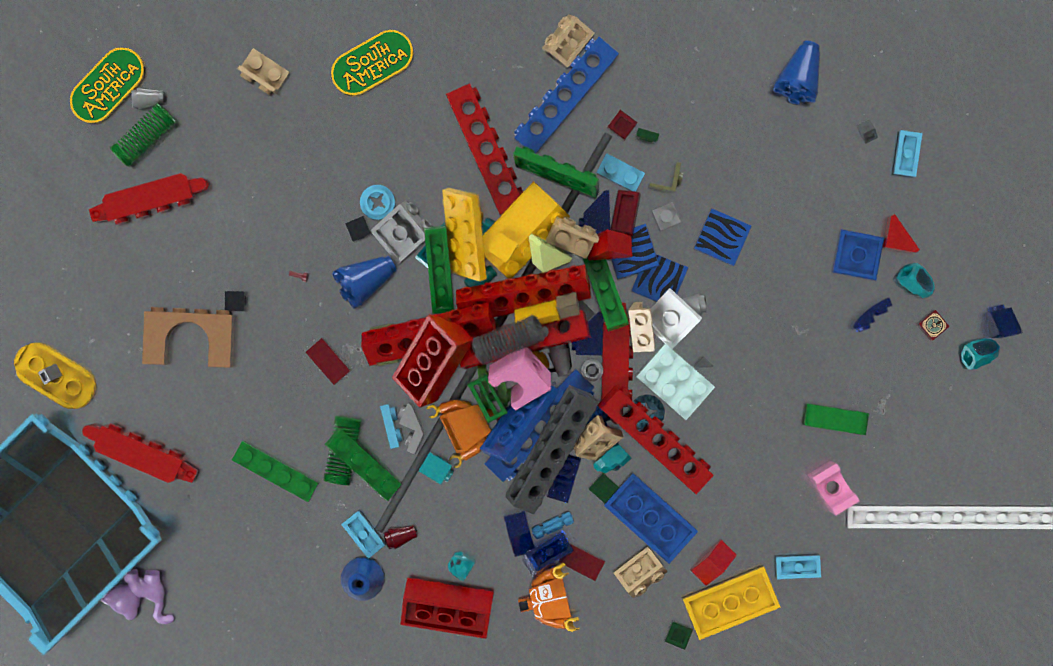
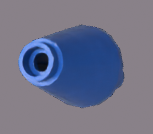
[773,41,820,104]
[332,256,397,309]
[341,557,384,601]

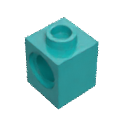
[419,451,454,485]

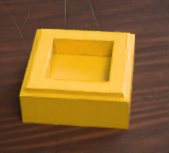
[488,232,519,263]

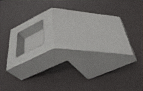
[397,403,424,454]

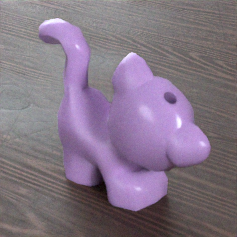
[101,569,174,624]

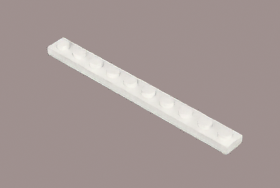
[847,506,1053,529]

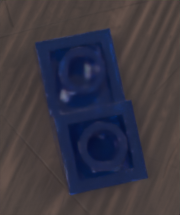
[850,297,893,332]
[547,455,581,503]

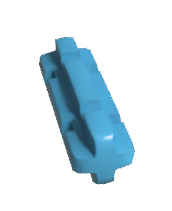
[532,512,574,539]

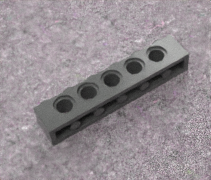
[505,385,599,514]

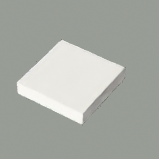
[650,288,702,349]

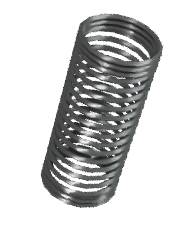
[473,315,544,364]

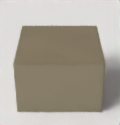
[556,292,580,319]

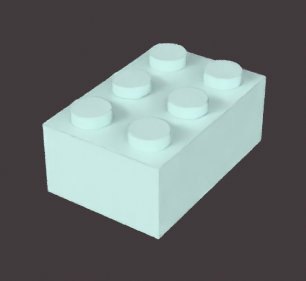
[636,343,715,420]

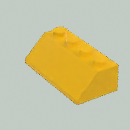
[482,181,570,278]

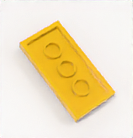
[442,188,487,281]
[682,566,781,640]

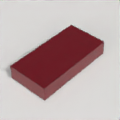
[611,190,641,236]
[305,338,351,385]
[556,541,605,581]

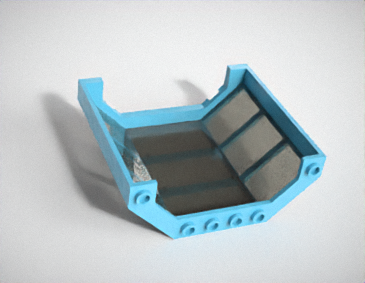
[0,413,162,655]

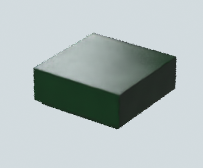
[635,128,659,144]
[588,473,619,504]
[664,620,693,650]

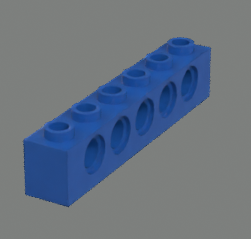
[514,37,619,154]
[484,369,595,482]

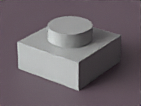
[652,202,681,231]

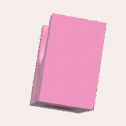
[489,345,551,410]
[808,460,860,515]

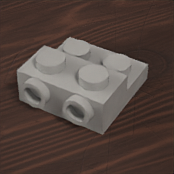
[370,201,432,264]

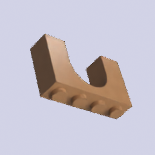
[142,307,235,368]

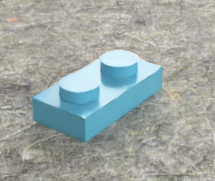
[893,130,923,177]
[596,153,645,192]
[380,404,403,449]
[341,511,386,559]
[775,555,821,579]

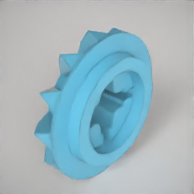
[360,185,395,220]
[634,395,665,429]

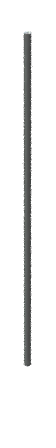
[375,132,612,533]

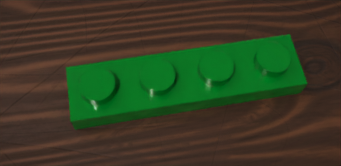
[424,226,454,314]
[582,257,629,332]
[324,428,402,501]
[232,441,319,502]

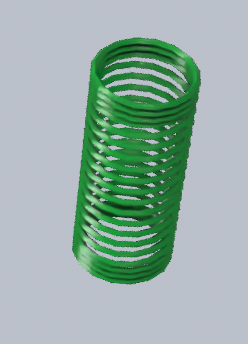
[110,103,176,167]
[323,416,362,486]

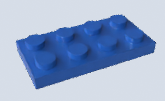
[480,386,559,463]
[604,473,698,564]

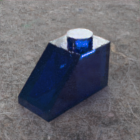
[579,190,610,234]
[986,304,1022,338]
[572,312,603,356]
[504,510,536,557]
[522,533,574,579]

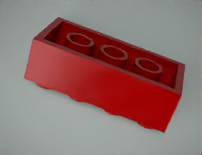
[392,314,474,408]
[400,578,494,639]

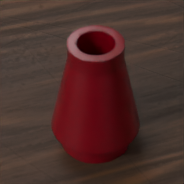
[383,525,417,550]

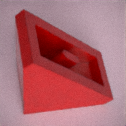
[883,214,920,253]
[588,230,633,260]
[691,540,737,586]

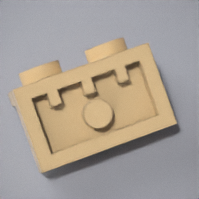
[542,14,594,67]
[237,48,290,95]
[546,217,599,259]
[628,302,655,352]
[574,415,623,461]
[614,547,667,598]

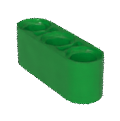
[803,404,870,435]

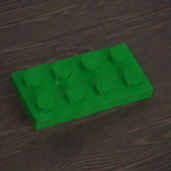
[513,147,600,198]

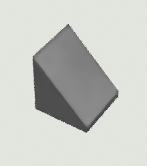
[857,119,878,143]
[693,356,714,368]
[38,364,62,385]

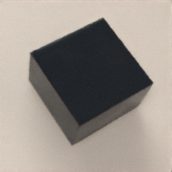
[345,216,372,242]
[225,291,246,311]

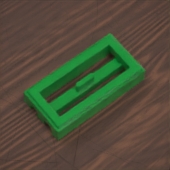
[467,374,508,423]

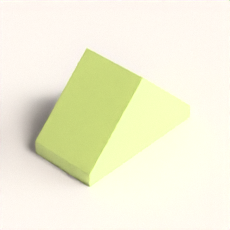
[529,234,572,273]

